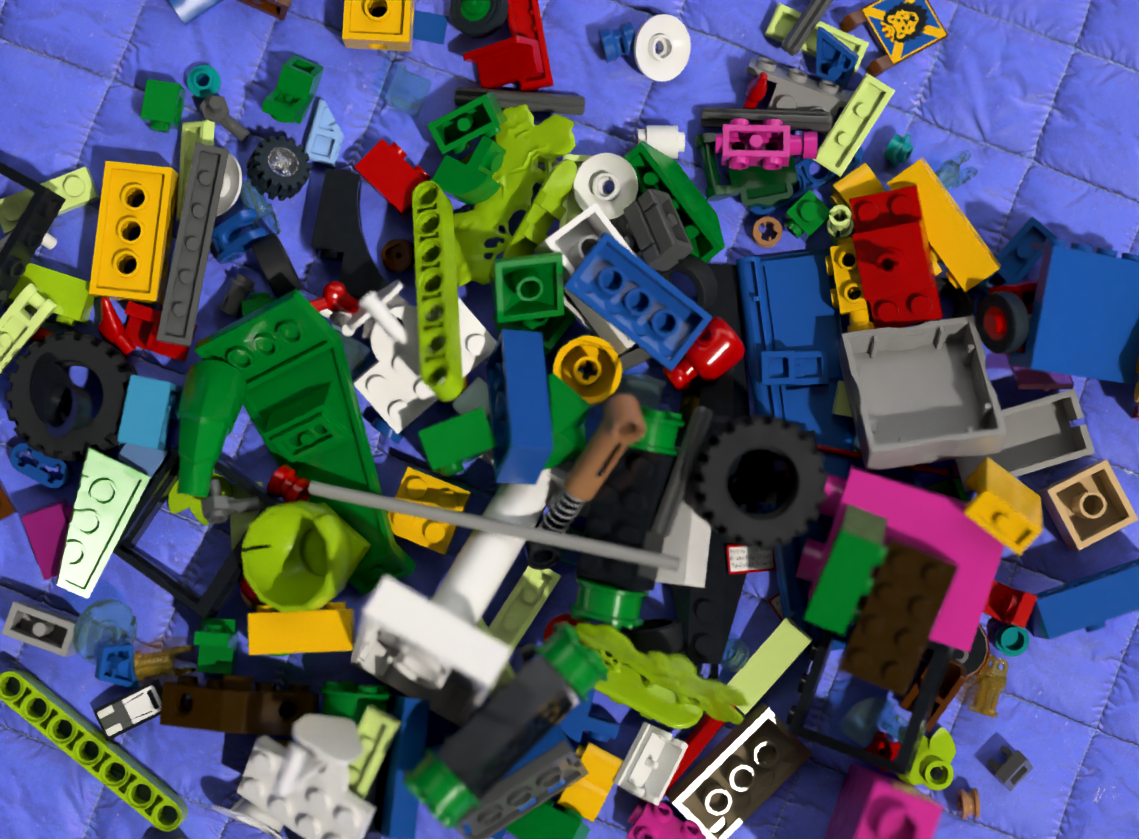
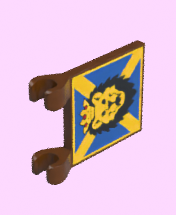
[840,0,949,78]

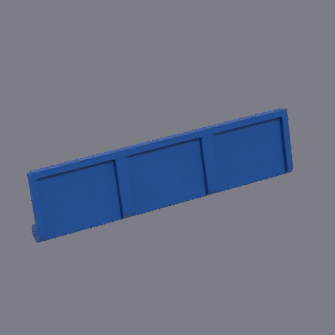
[735,249,861,658]

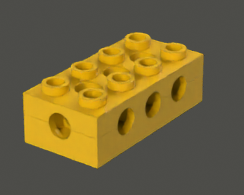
[342,0,415,52]
[89,160,179,306]

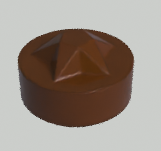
[381,239,415,273]

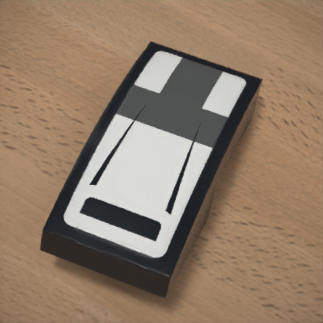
[93,679,163,741]

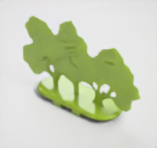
[453,104,577,287]
[569,623,750,729]

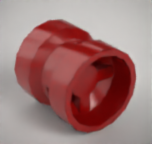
[267,464,311,503]

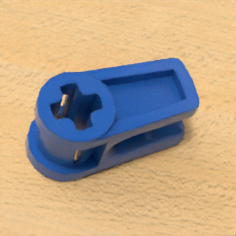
[212,208,267,264]

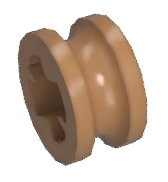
[751,216,782,248]
[957,788,980,819]

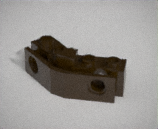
[159,674,319,736]

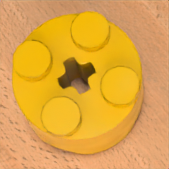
[553,336,622,407]

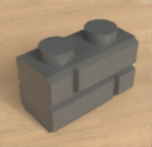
[623,189,693,271]

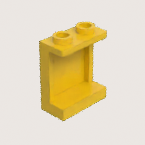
[964,457,1043,555]

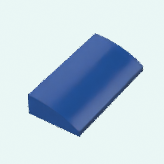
[563,232,713,371]
[380,696,430,839]

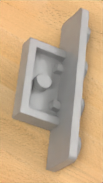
[746,57,855,136]

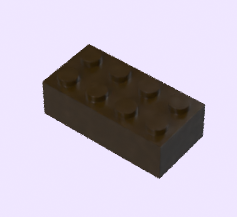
[838,535,959,697]

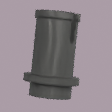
[218,273,255,318]

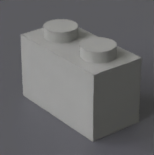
[1,600,86,657]

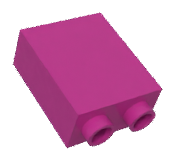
[795,464,1005,652]
[824,763,944,839]

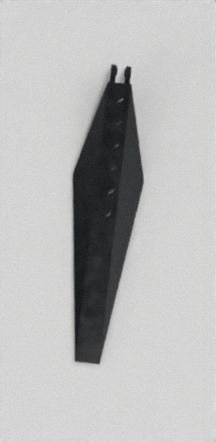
[670,264,757,681]

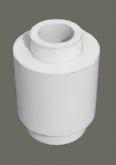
[637,125,685,159]

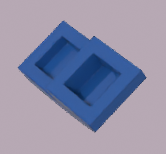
[761,350,829,386]

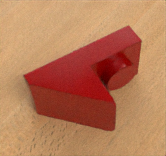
[982,580,1037,628]

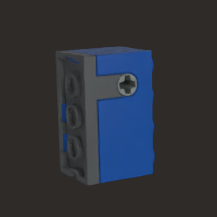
[424,723,589,839]

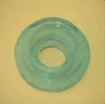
[720,639,750,672]

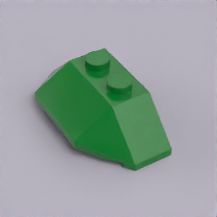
[624,141,725,263]

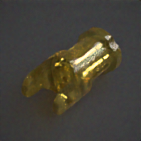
[134,645,196,681]
[968,656,1009,718]

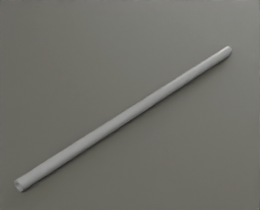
[308,481,680,572]

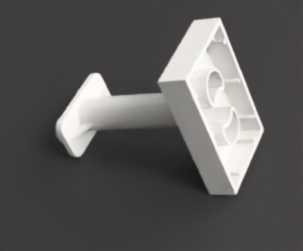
[350,449,591,728]

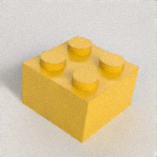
[388,467,472,555]

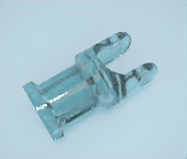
[934,150,978,191]
[239,178,280,235]

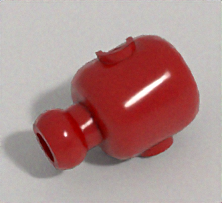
[662,316,745,391]

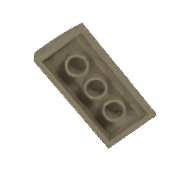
[666,702,813,839]

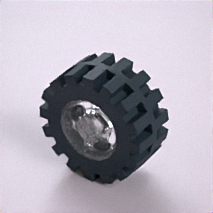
[246,135,312,201]

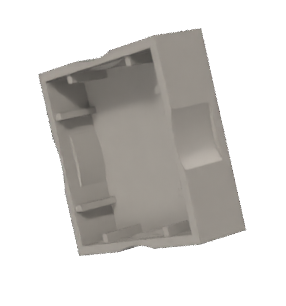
[837,316,1007,471]

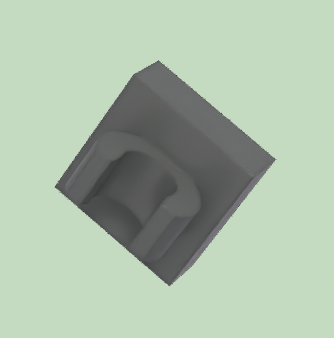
[988,746,1033,792]

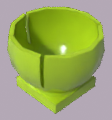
[241,501,371,612]

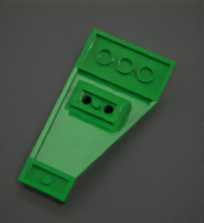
[194,289,416,595]

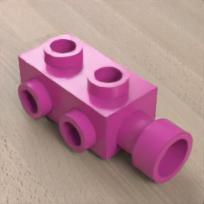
[715,118,817,170]
[626,802,706,839]

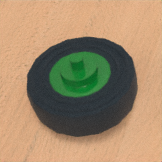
[450,0,509,38]

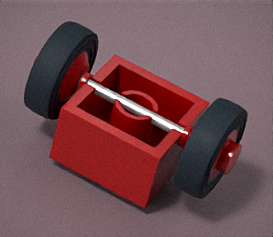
[976,280,1038,354]

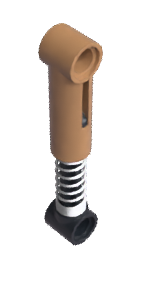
[523,394,646,570]

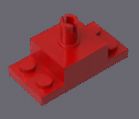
[849,185,943,329]

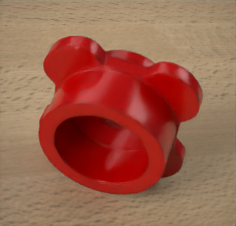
[863,731,901,772]

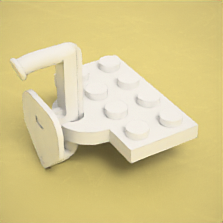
[346,280,496,434]
[237,714,376,839]

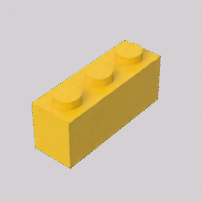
[248,602,356,655]

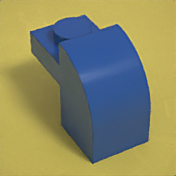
[559,688,620,742]

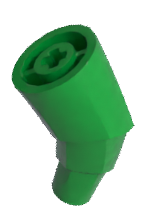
[177,360,248,498]

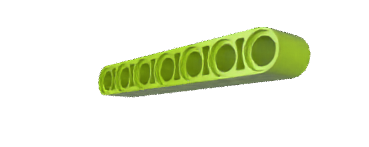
[412,181,463,401]
[0,669,188,831]

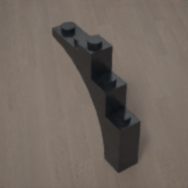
[311,168,410,347]

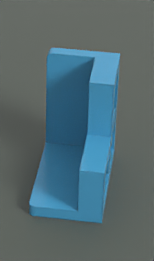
[117,375,183,451]

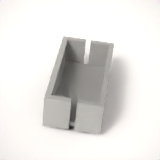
[949,388,1095,492]

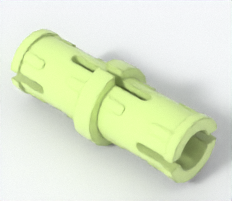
[827,205,854,245]

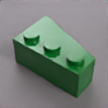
[418,407,498,477]
[804,504,887,635]

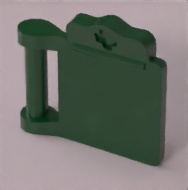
[694,133,798,209]

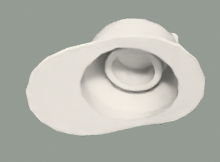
[211,797,284,839]

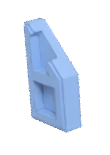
[304,99,345,168]

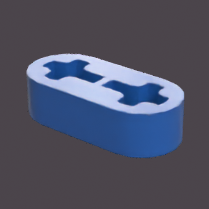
[10,443,73,489]

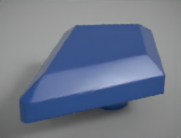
[816,26,859,87]
[95,642,139,689]

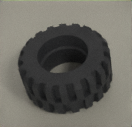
[5,332,138,462]
[691,415,828,549]

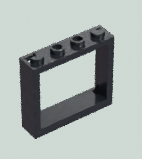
[0,162,66,311]
[113,442,284,618]
[786,627,954,778]

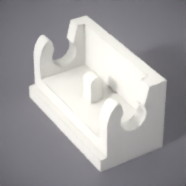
[613,722,688,806]

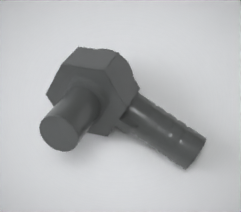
[199,94,251,143]
[201,479,260,524]

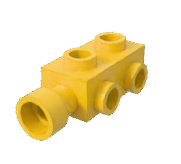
[825,237,874,332]

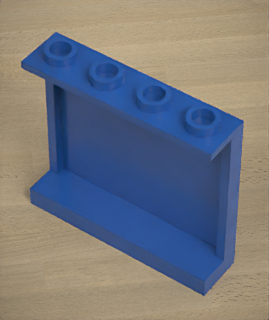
[1008,238,1139,385]

